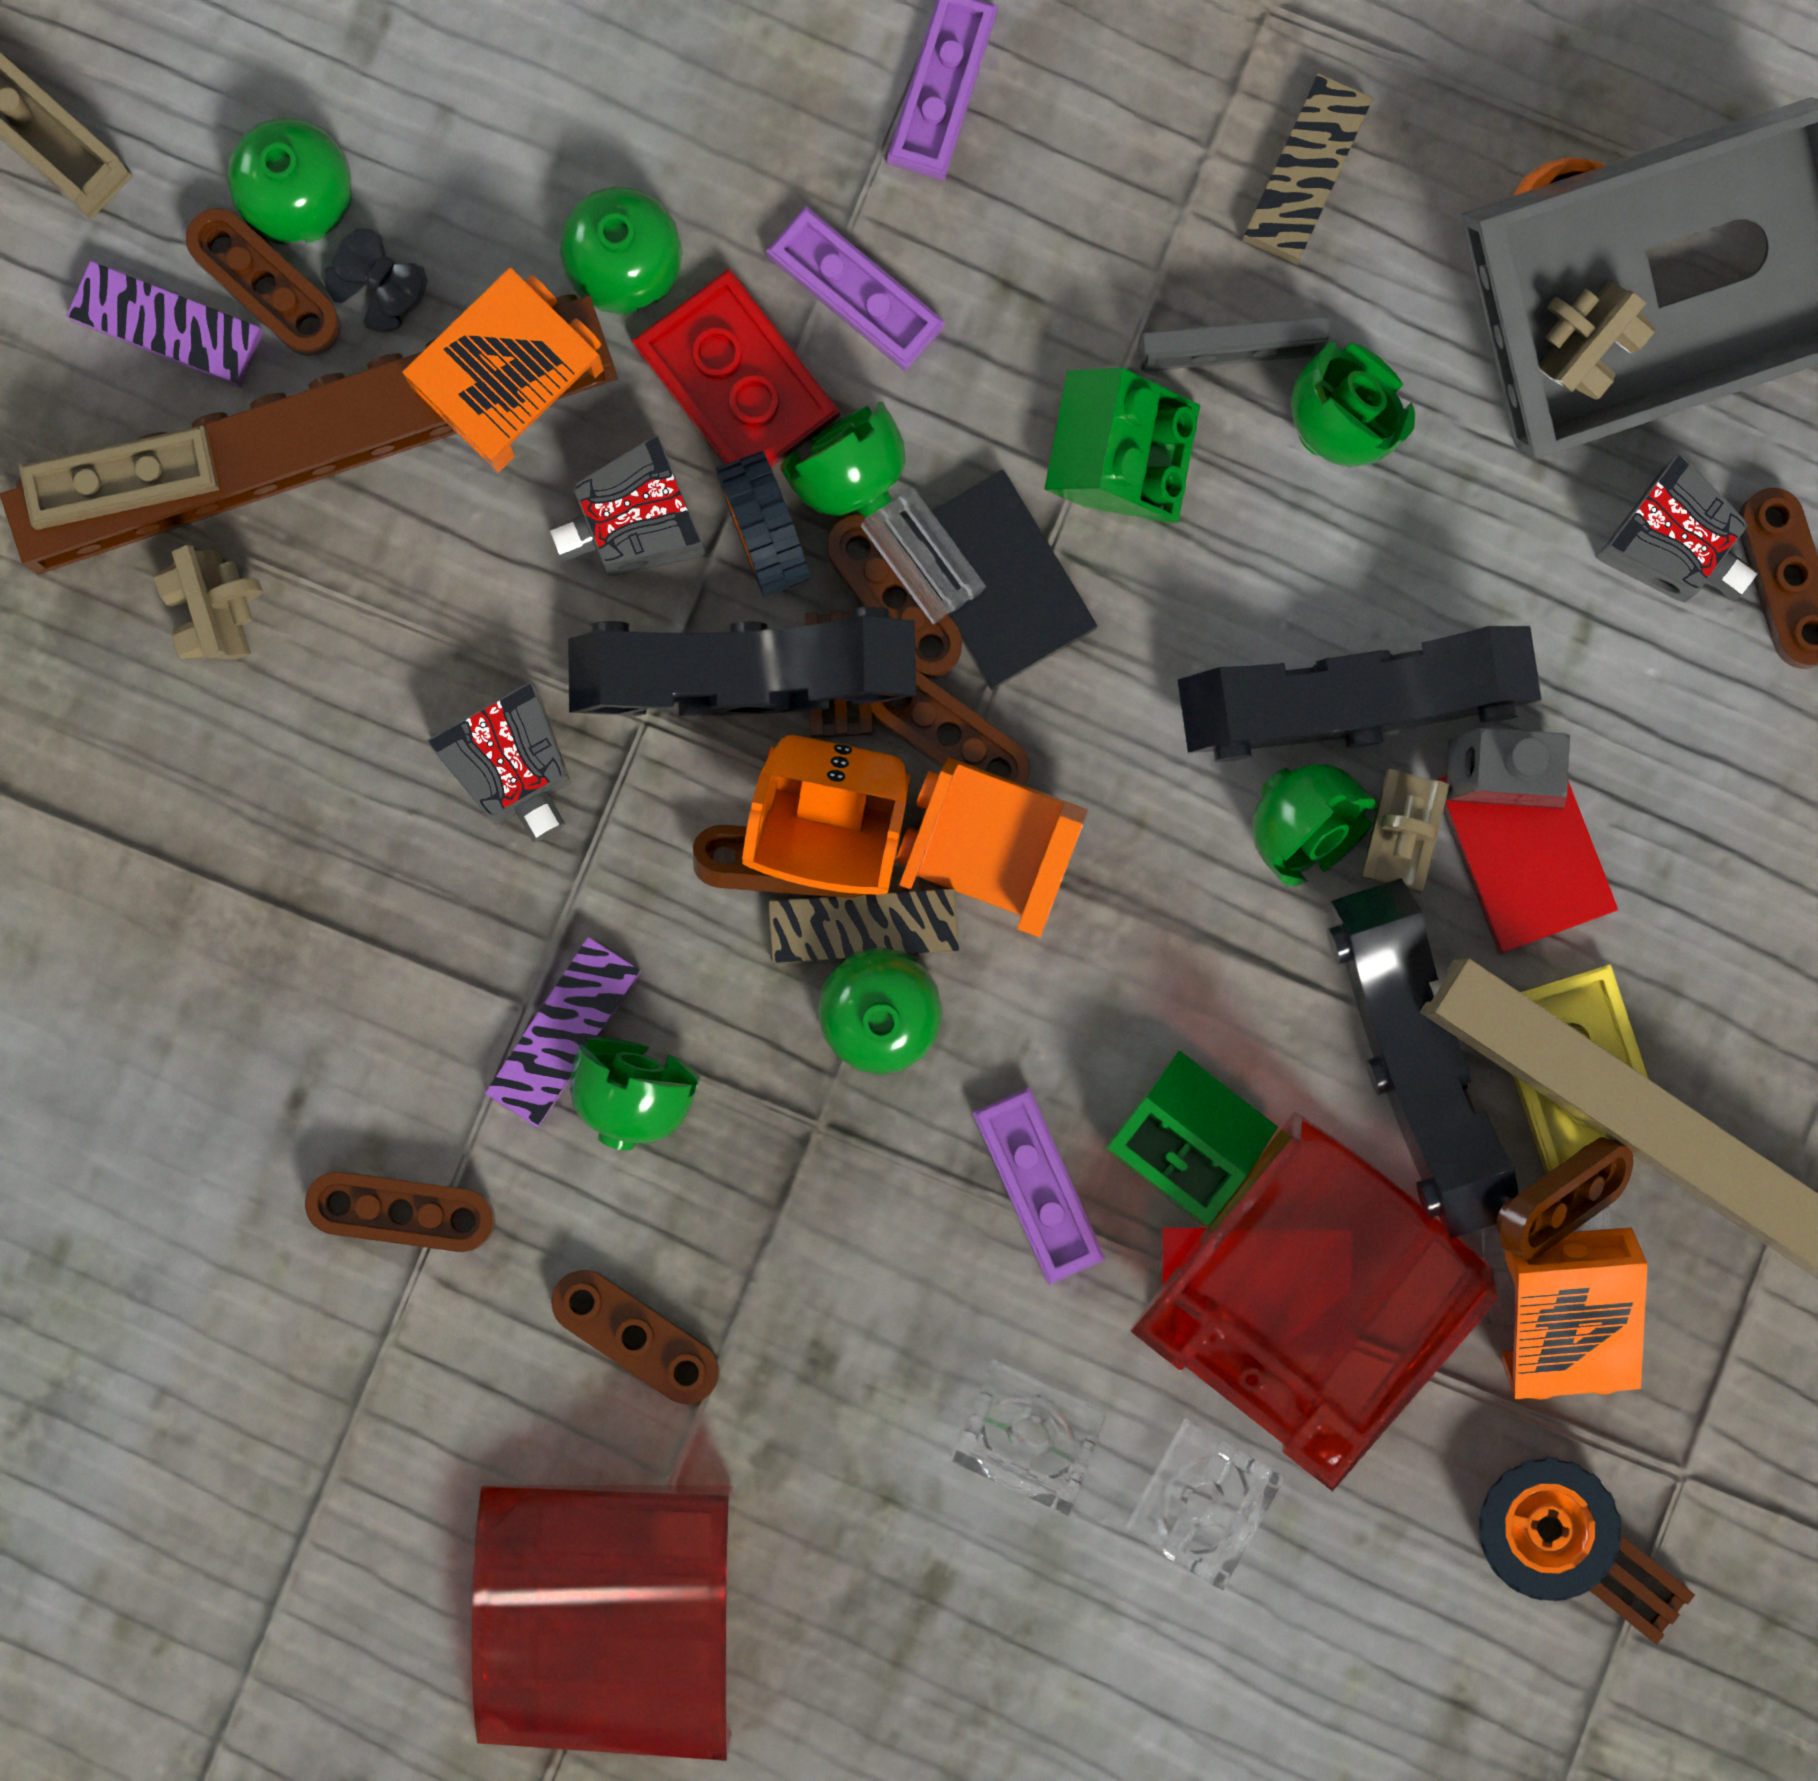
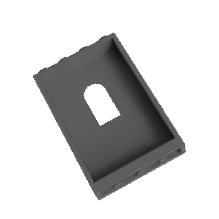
[1461,97,1818,460]

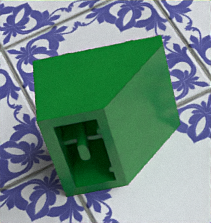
[1044,367,1200,523]
[1103,1050,1278,1226]

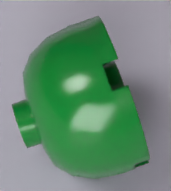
[227,117,352,245]
[560,186,683,315]
[1290,341,1415,468]
[780,401,906,518]
[1252,764,1378,886]
[818,947,943,1075]
[569,1038,700,1150]

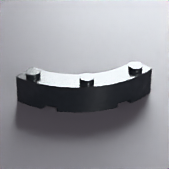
[568,607,916,716]
[1177,626,1542,762]
[1327,878,1519,1239]

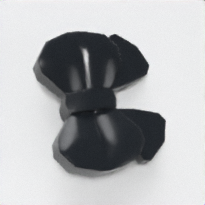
[325,228,428,332]

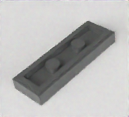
[1138,316,1330,372]

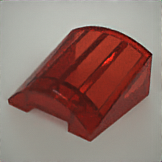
[1131,1111,1498,1492]
[472,1485,734,1761]

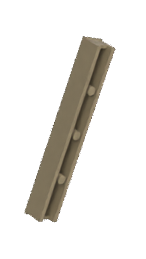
[0,52,132,220]
[1420,958,1818,1279]

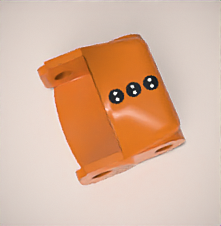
[742,735,911,895]

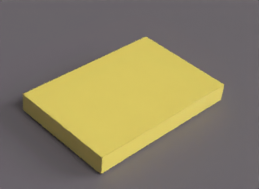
[1513,964,1648,1174]

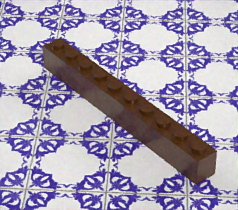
[0,294,618,575]

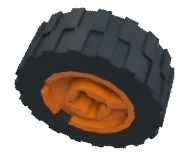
[716,450,811,597]
[1479,1457,1622,1601]

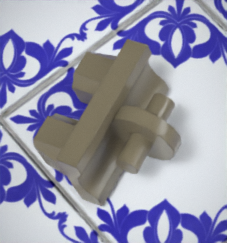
[1539,280,1655,400]
[154,545,263,661]
[1360,768,1450,893]

